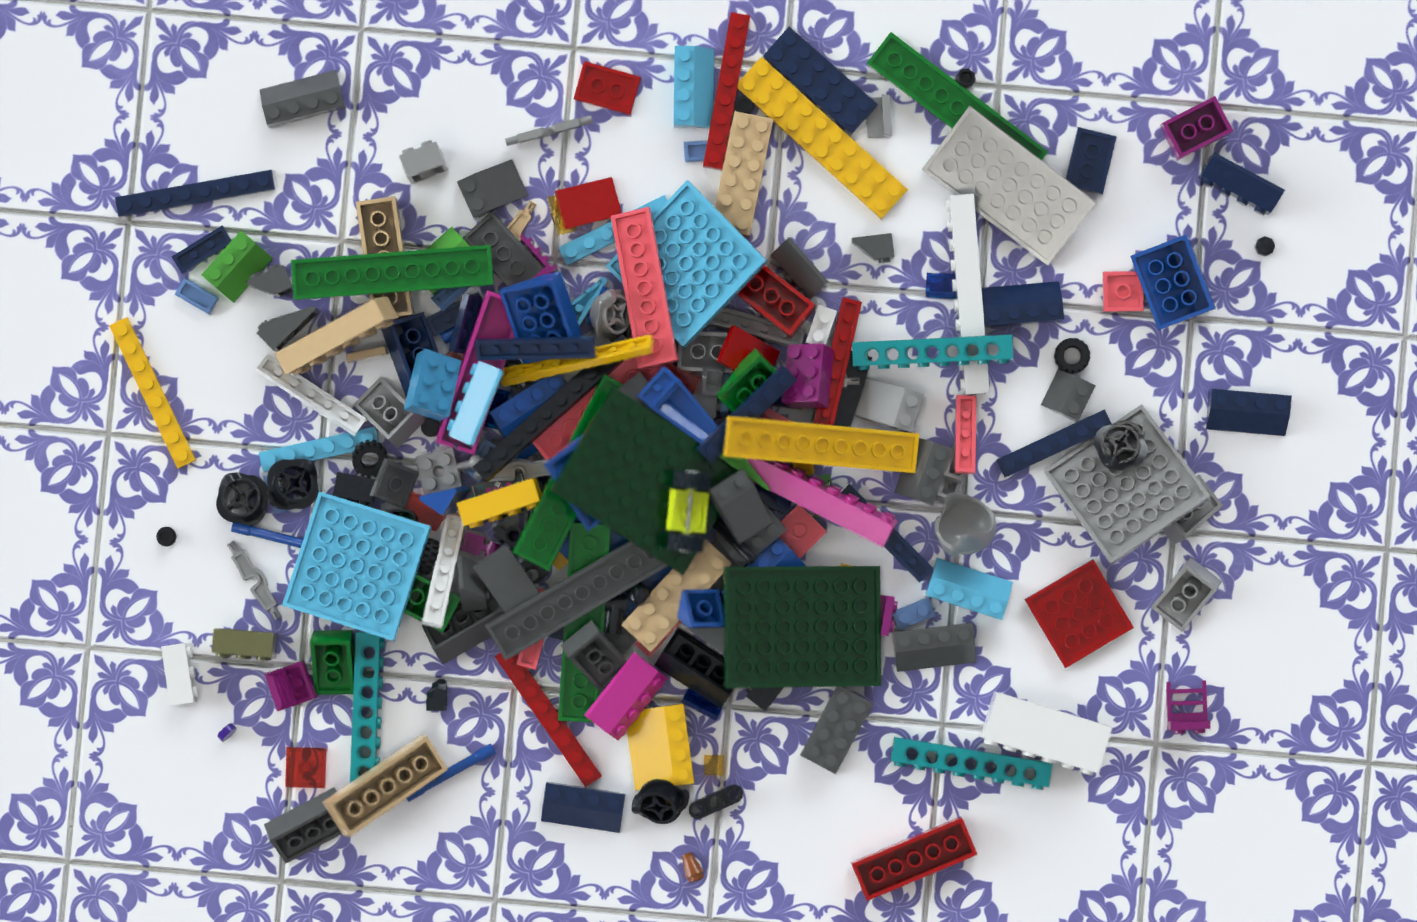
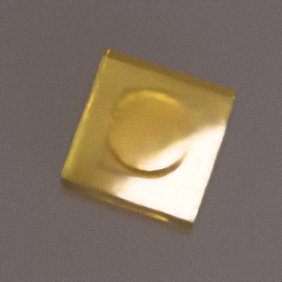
[704,755,724,776]

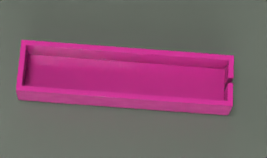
[435,290,514,455]
[747,459,898,547]

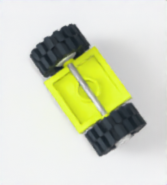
[666,470,711,553]

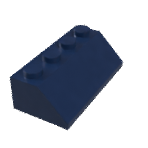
[1198,152,1285,216]
[981,281,1064,328]
[381,312,439,397]
[1206,389,1292,436]
[541,781,626,833]

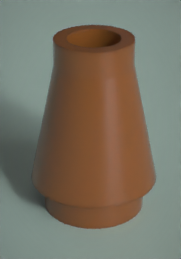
[681,852,704,883]

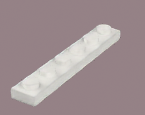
[255,354,366,436]
[422,514,464,628]

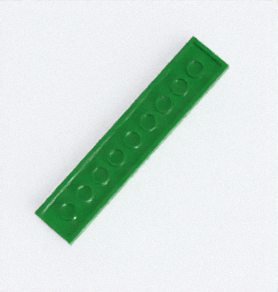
[866,32,1048,160]
[291,245,494,300]
[512,374,624,571]
[558,522,610,723]

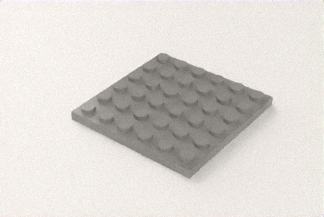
[1044,404,1211,565]

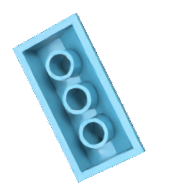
[674,46,714,128]
[446,360,503,446]
[925,558,1013,620]

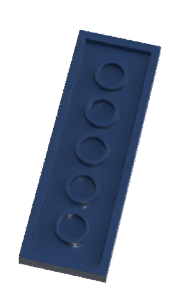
[763,27,878,135]

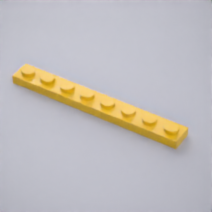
[109,317,196,469]
[500,334,654,387]

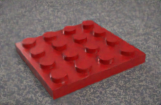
[1024,559,1134,668]

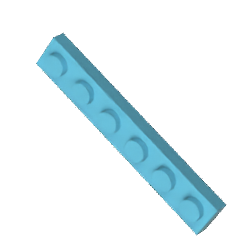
[558,195,668,266]
[259,427,379,472]

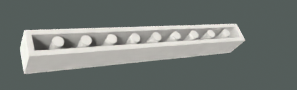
[946,193,990,394]

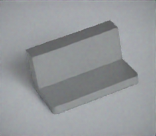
[866,95,892,138]

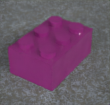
[1160,96,1233,161]
[782,344,834,409]

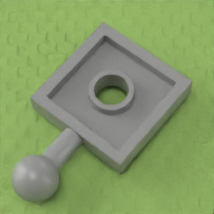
[416,447,483,495]

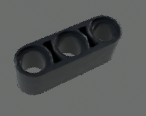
[689,784,743,819]

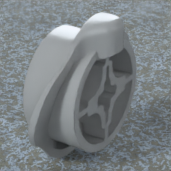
[590,289,630,339]

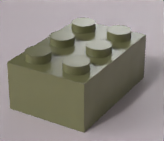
[211,628,278,661]

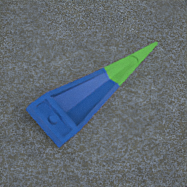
[637,366,770,490]

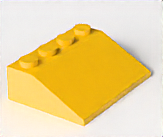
[627,703,694,790]

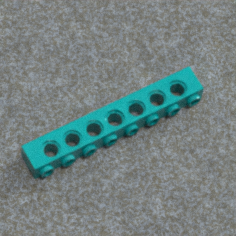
[852,335,1014,370]
[350,632,385,783]
[890,737,1053,790]

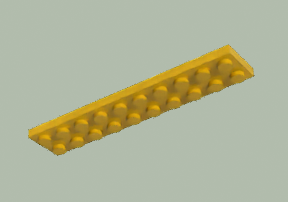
[737,57,908,219]
[723,416,919,473]

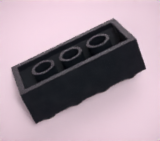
[654,627,734,709]

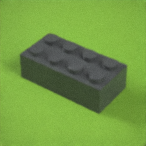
[800,687,873,774]

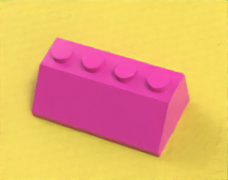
[585,652,668,741]

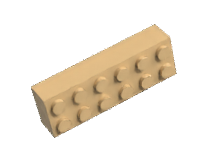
[715,111,773,238]
[356,196,414,318]
[275,296,399,376]
[621,539,732,653]
[322,735,448,837]

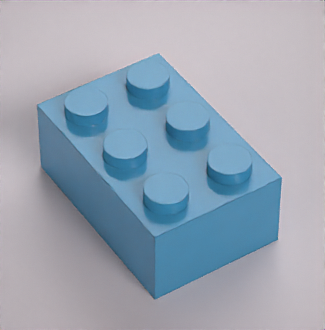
[404,349,461,421]

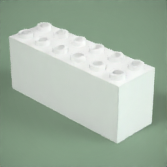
[980,691,1112,776]

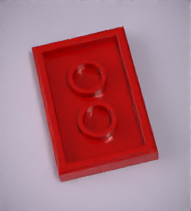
[573,61,641,116]
[554,177,622,230]
[716,325,780,371]

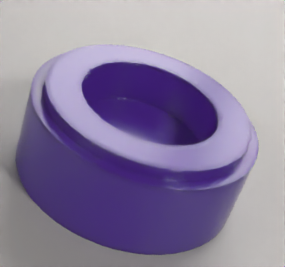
[217,723,237,742]

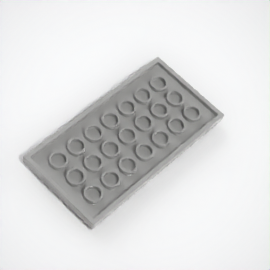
[921,106,1097,266]

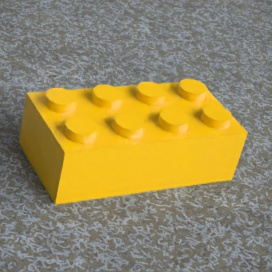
[457,478,542,529]

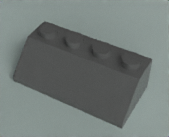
[259,70,346,128]
[421,588,505,664]
[892,623,976,672]
[264,787,342,863]

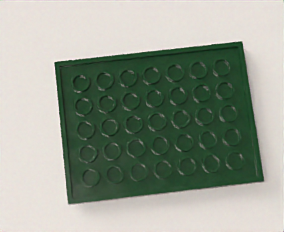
[550,387,739,575]
[723,566,881,688]

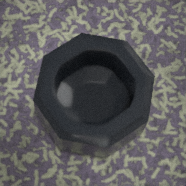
[955,68,976,89]
[1254,236,1275,257]

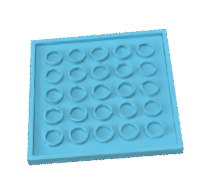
[606,180,768,348]
[282,491,432,641]

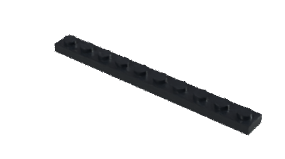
[473,334,627,483]

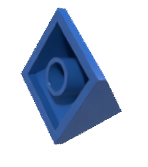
[419,486,470,516]
[677,589,724,628]

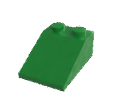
[716,348,777,412]
[404,574,461,633]
[310,630,355,695]

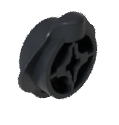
[1094,421,1148,471]
[267,459,318,510]
[216,472,268,525]
[631,779,690,824]

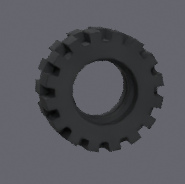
[1054,338,1091,374]
[352,440,388,478]
[417,538,439,575]

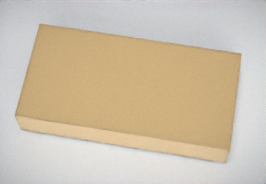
[346,346,388,363]

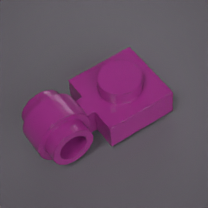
[460,531,500,557]

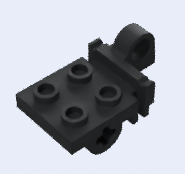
[492,524,549,584]

